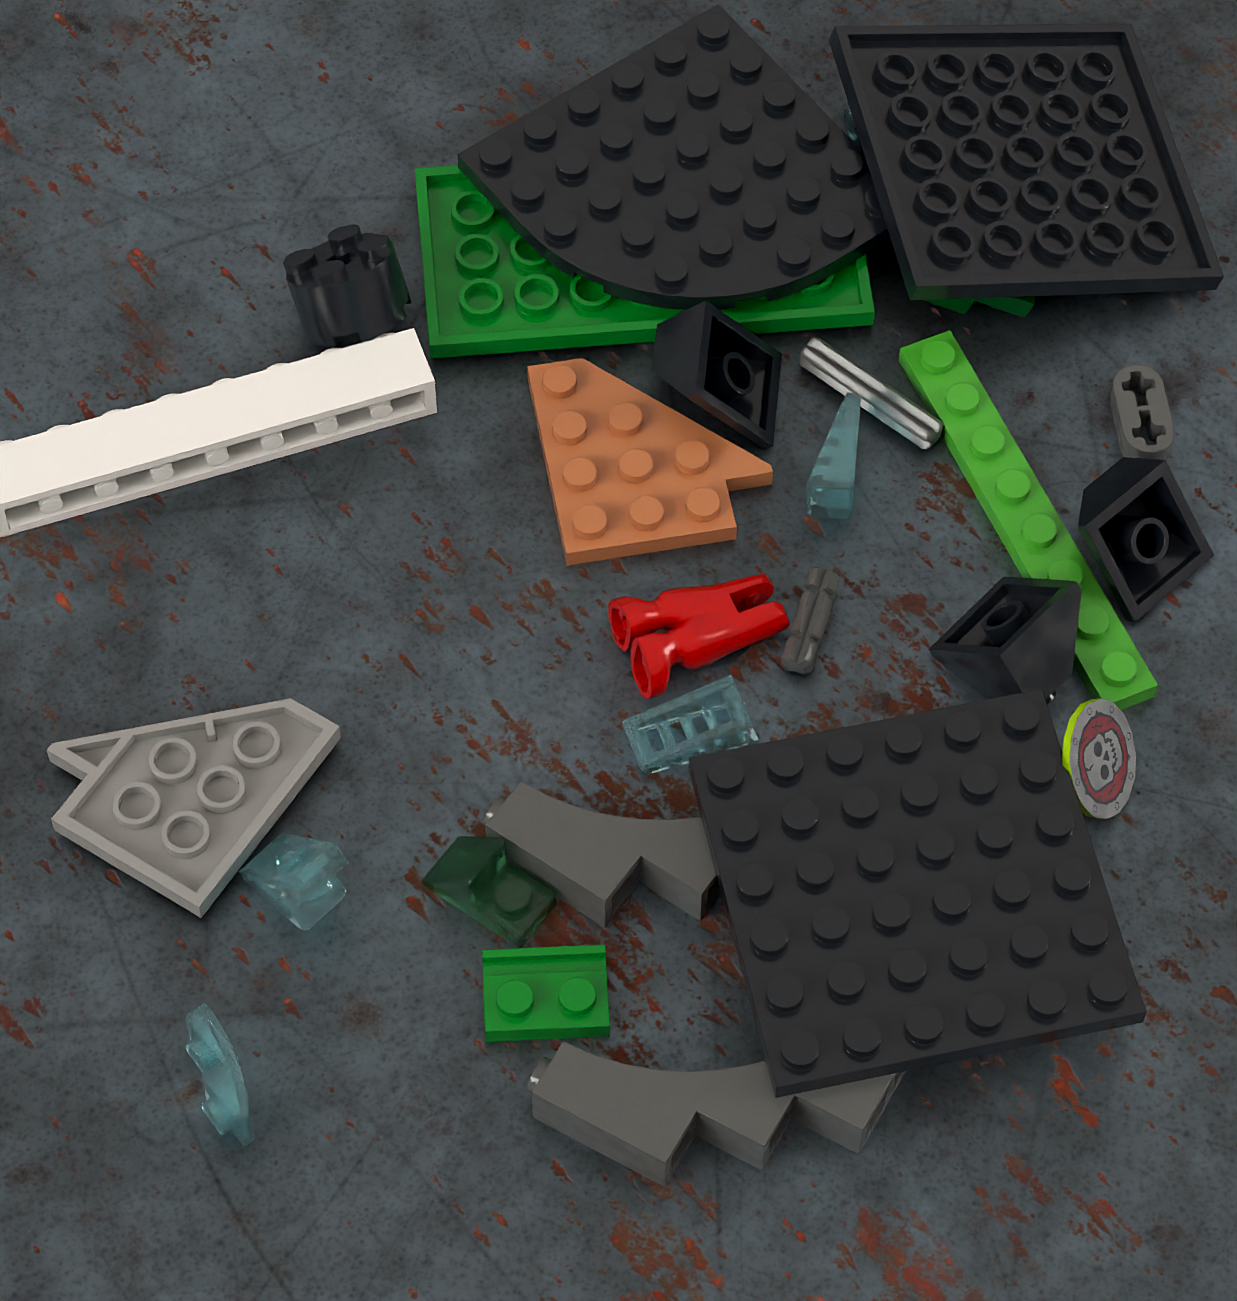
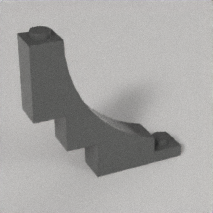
[483,781,721,928]
[528,1041,906,1187]

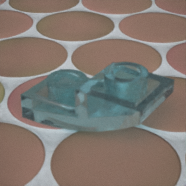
[185,1003,254,1147]

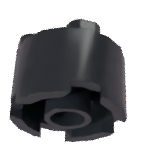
[283,224,412,347]

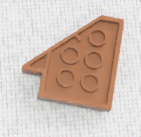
[527,358,773,566]

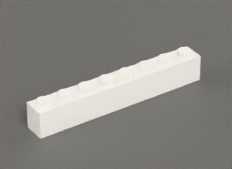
[0,328,437,538]

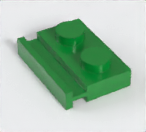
[482,944,610,1042]

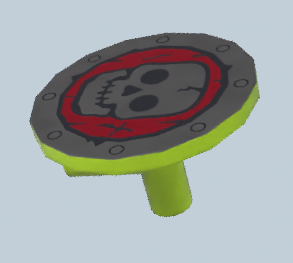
[1061,699,1136,819]

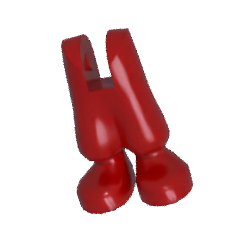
[608,573,790,700]

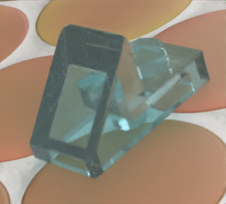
[239,832,349,931]

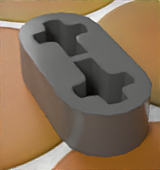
[1110,364,1174,460]

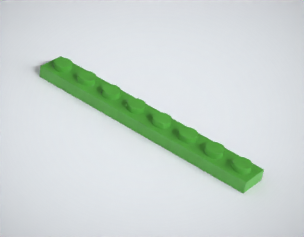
[898,330,1158,710]

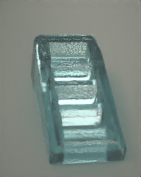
[805,392,861,519]
[622,675,759,776]

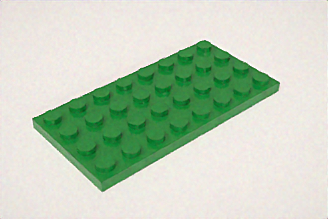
[415,165,875,358]

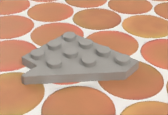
[47,698,341,918]

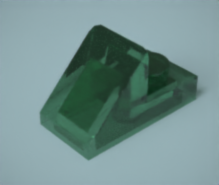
[422,836,556,948]

